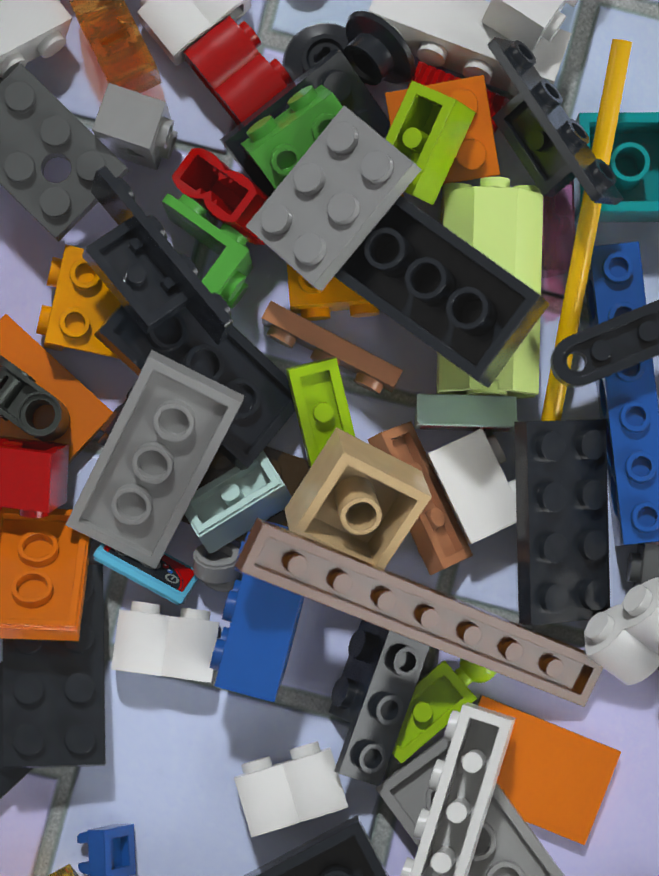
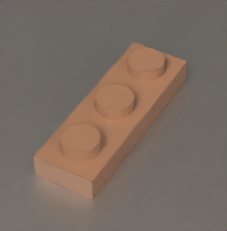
[261,301,403,394]
[367,421,473,575]

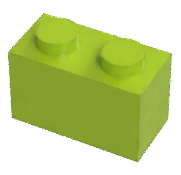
[386,81,476,205]

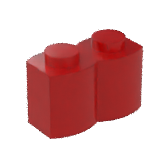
[183,16,292,126]
[172,148,270,245]

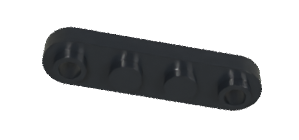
[550,299,659,388]

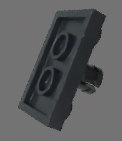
[220,49,391,196]

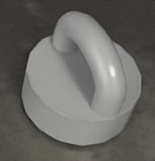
[193,543,241,592]

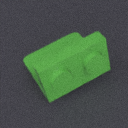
[241,85,342,190]
[161,193,253,309]

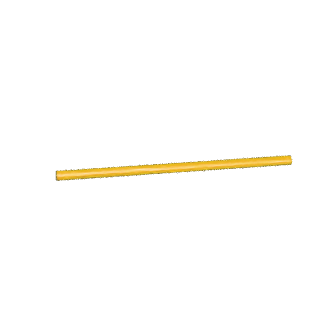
[541,39,632,421]

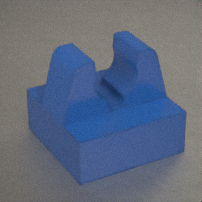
[77,824,136,876]

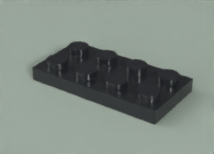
[94,304,295,471]
[514,419,610,626]
[2,564,105,769]

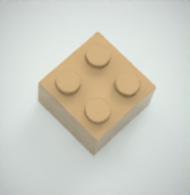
[284,427,432,569]

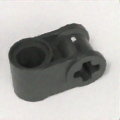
[0,355,70,441]

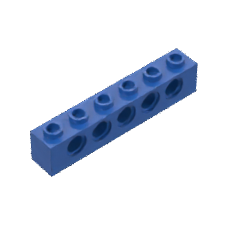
[586,241,659,547]

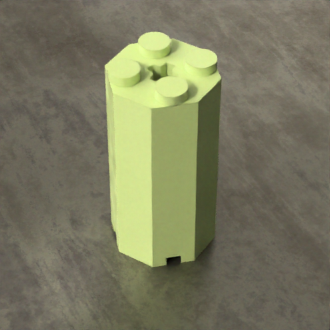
[436,177,543,399]

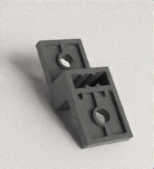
[0,63,129,242]

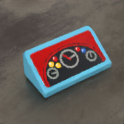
[93,543,198,605]

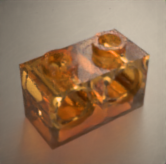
[69,0,162,93]

